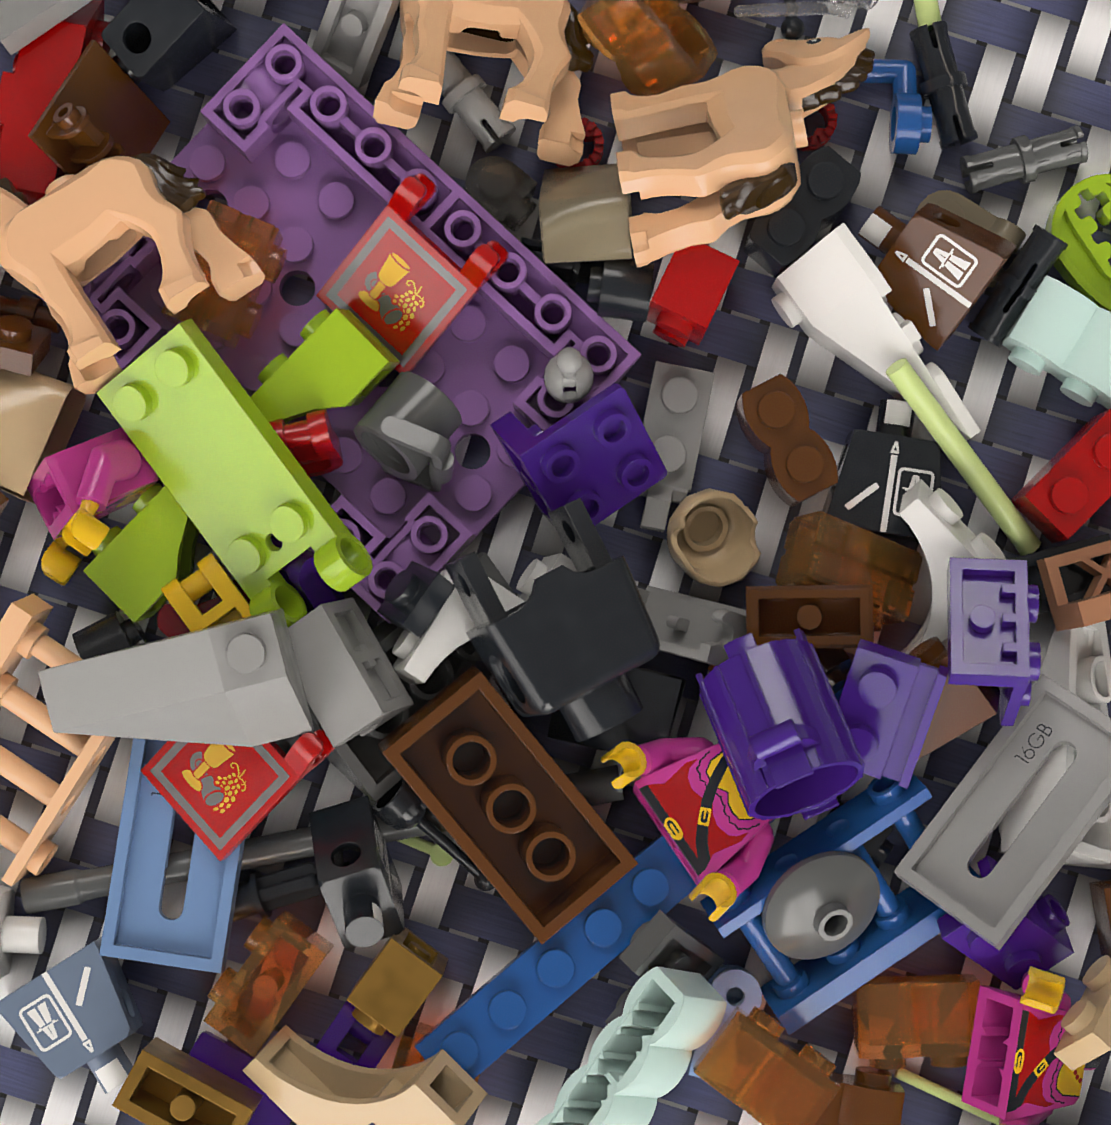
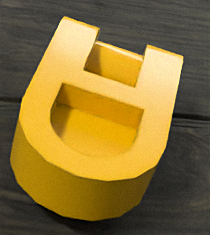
[161,552,251,632]

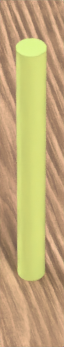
[886,358,1041,556]

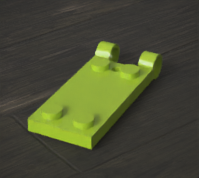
[96,318,373,627]

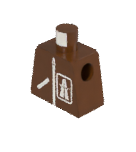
[858,203,1017,351]

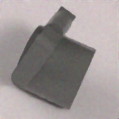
[354,371,462,492]

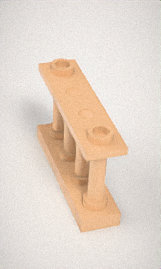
[0,594,116,887]

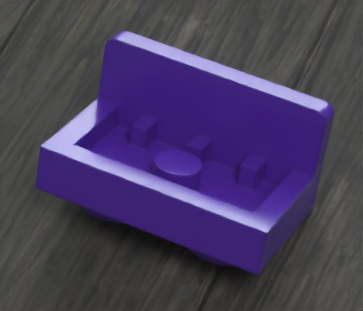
[937,855,1074,990]

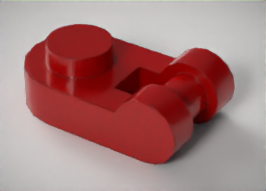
[269,409,343,477]

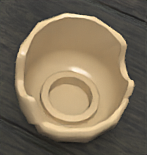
[667,488,761,587]

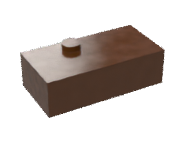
[378,665,638,944]

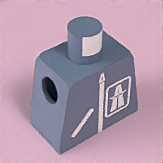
[0,937,143,1094]

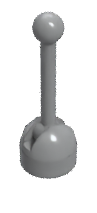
[544,347,594,403]

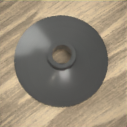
[762,851,880,960]

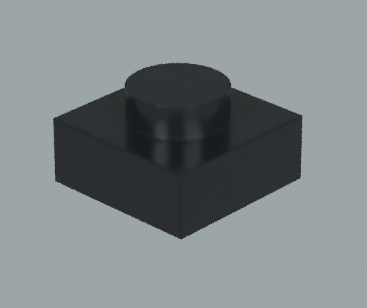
[377,561,456,638]

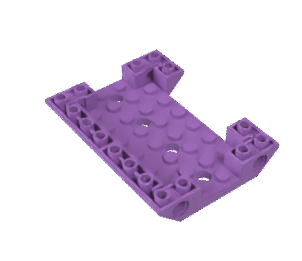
[39,23,641,624]

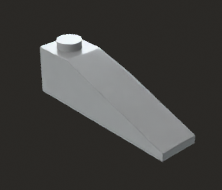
[37,608,315,747]

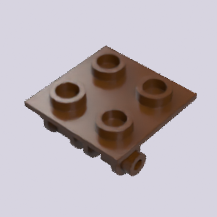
[28,40,170,175]

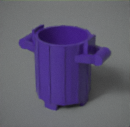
[696,628,865,820]

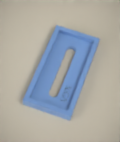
[99,738,245,974]

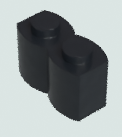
[744,146,861,278]

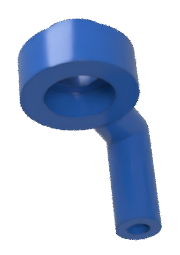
[862,59,932,155]

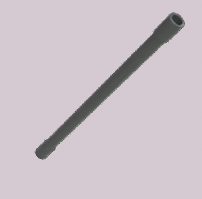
[20,765,624,914]

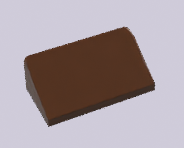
[746,584,874,648]

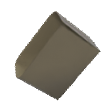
[539,163,632,263]

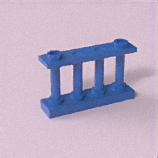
[700,774,981,1035]

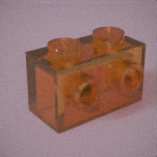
[203,910,334,1057]

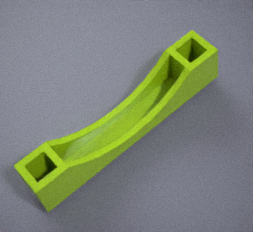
[83,308,400,623]

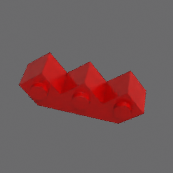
[0,0,110,205]

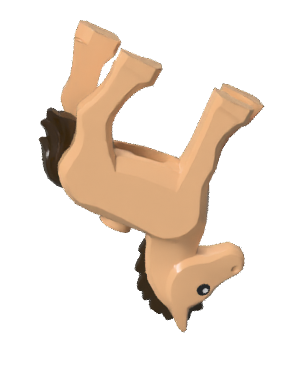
[373,0,595,166]
[610,28,875,268]
[0,153,265,395]

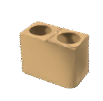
[0,369,86,504]

